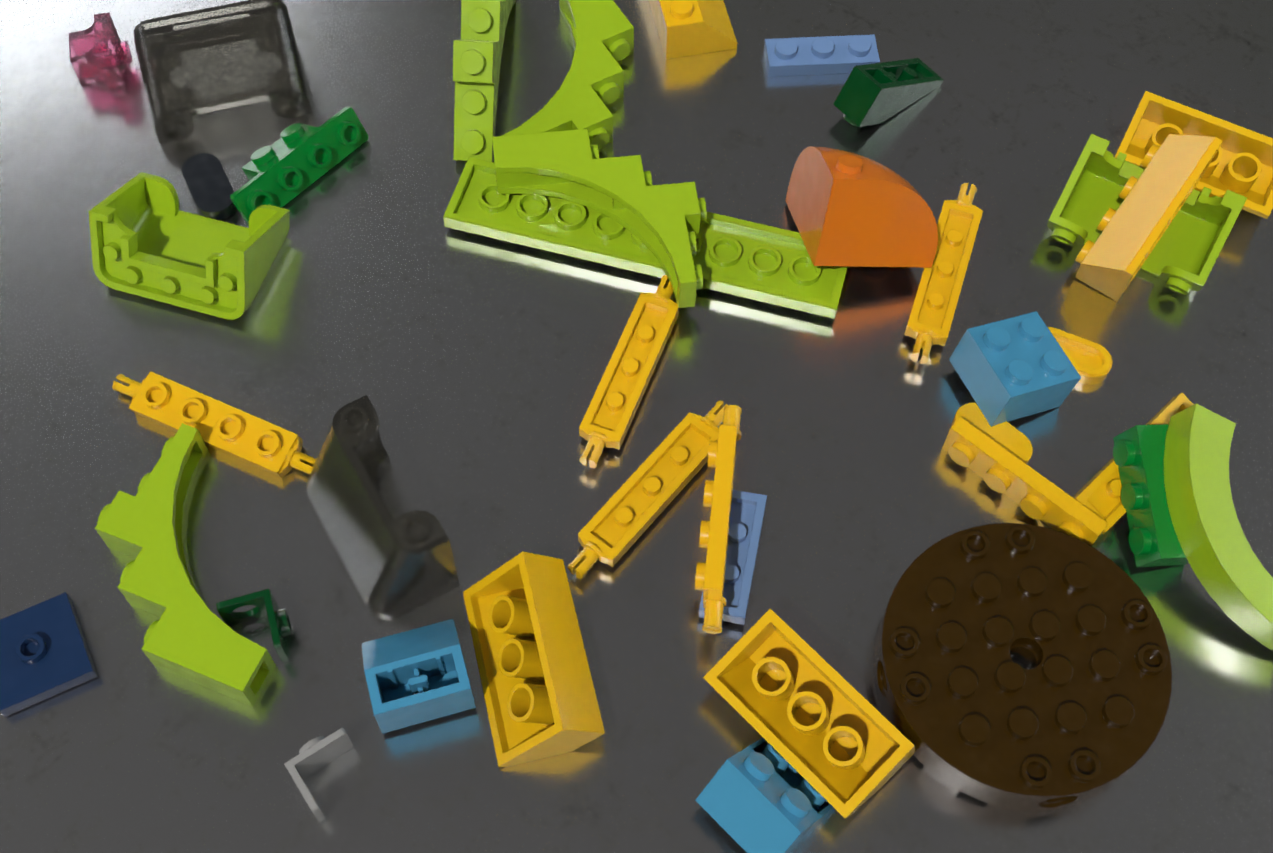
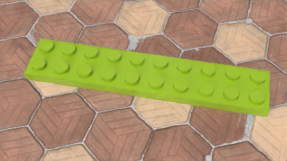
[443,157,848,319]

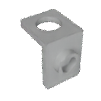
[284,728,354,823]

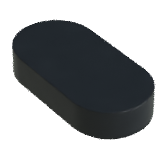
[182,153,236,220]

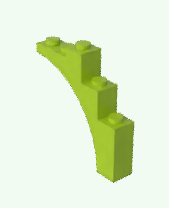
[453,0,516,162]
[502,0,634,150]
[492,129,707,308]
[95,423,276,707]

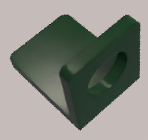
[216,588,293,663]

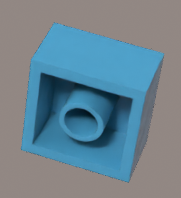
[949,311,1081,427]

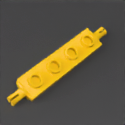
[904,183,983,364]
[579,275,679,468]
[112,371,322,478]
[567,400,728,579]
[695,405,742,634]

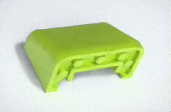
[1047,134,1247,295]
[88,172,290,320]

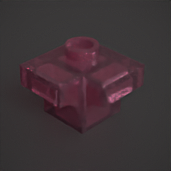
[69,12,132,96]

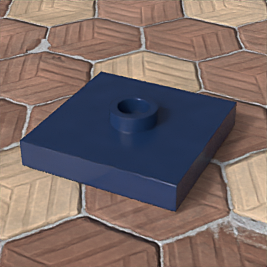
[0,592,98,717]

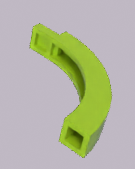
[1164,403,1273,650]

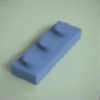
[764,34,880,77]
[699,490,767,625]

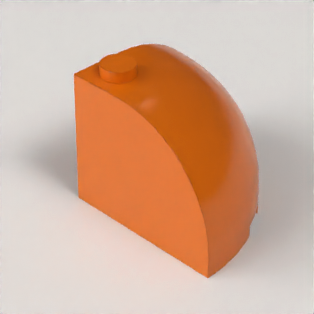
[785,146,938,268]

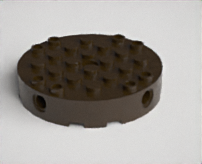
[873,523,1172,813]

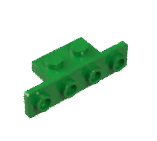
[230,107,369,226]

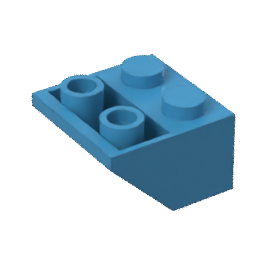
[362,619,476,734]
[695,738,835,853]

